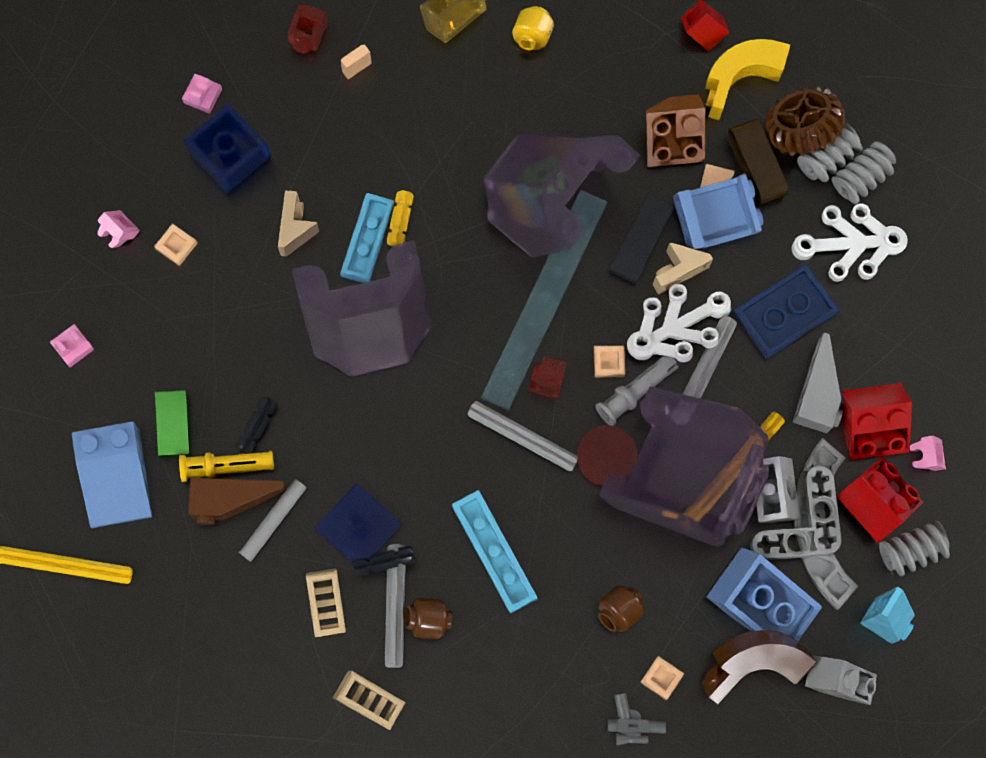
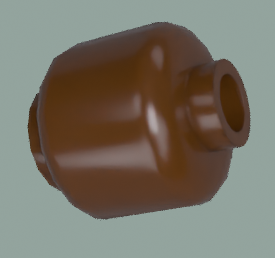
[598,586,644,632]
[405,598,453,640]

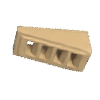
[306,568,346,637]
[333,671,406,730]

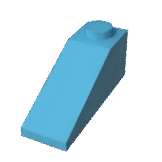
[860,587,915,644]

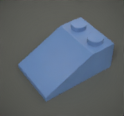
[72,422,153,528]
[707,547,822,641]

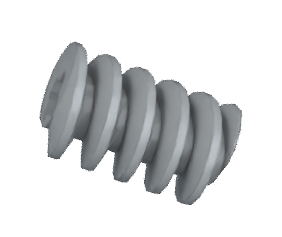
[797,122,863,182]
[832,141,896,204]
[879,520,950,576]

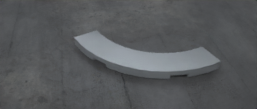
[793,438,858,610]

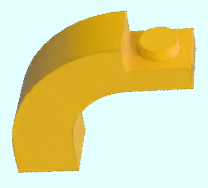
[705,39,790,120]

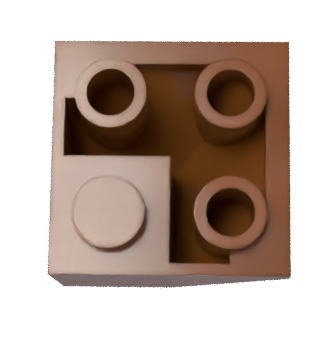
[646,94,705,167]

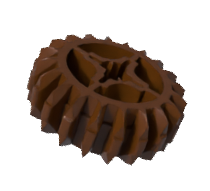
[765,86,845,157]

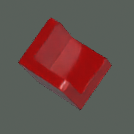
[681,0,730,51]

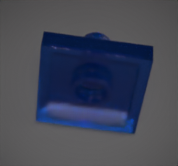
[315,483,402,564]

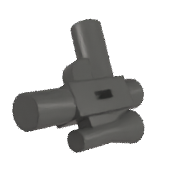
[607,693,666,746]

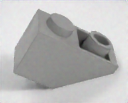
[805,655,877,705]

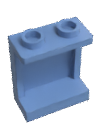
[673,174,763,250]

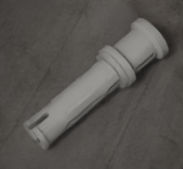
[595,356,678,426]

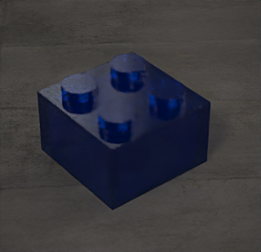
[183,103,271,194]

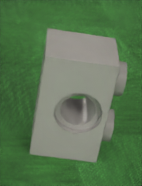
[750,456,801,524]

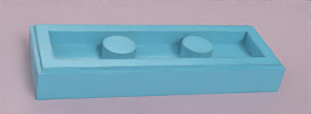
[340,193,395,284]

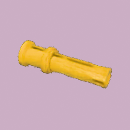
[179,451,274,482]

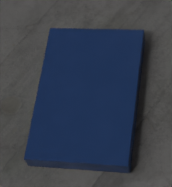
[732,263,840,360]

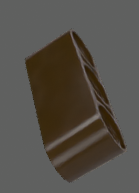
[728,119,788,205]

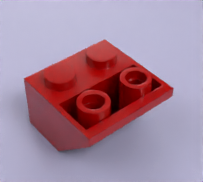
[841,383,912,460]
[836,457,924,543]

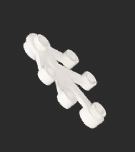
[792,204,908,282]
[627,284,731,362]

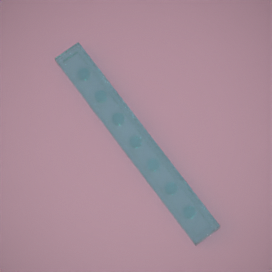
[481,190,607,411]

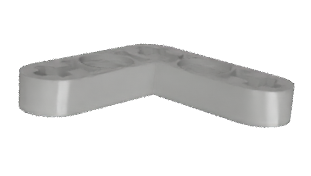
[750,465,841,560]

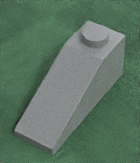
[792,333,843,434]

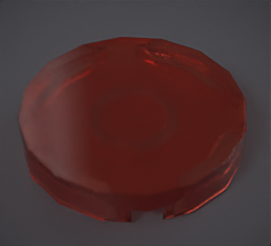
[577,425,637,486]

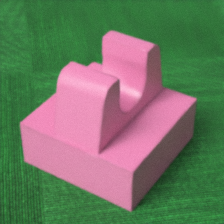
[182,74,222,114]
[98,210,140,248]
[50,324,94,367]
[910,436,946,471]

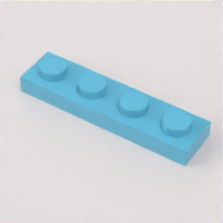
[452,490,537,614]

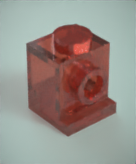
[287,3,328,53]
[528,356,567,399]

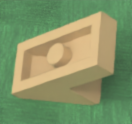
[278,190,319,256]
[653,243,713,295]

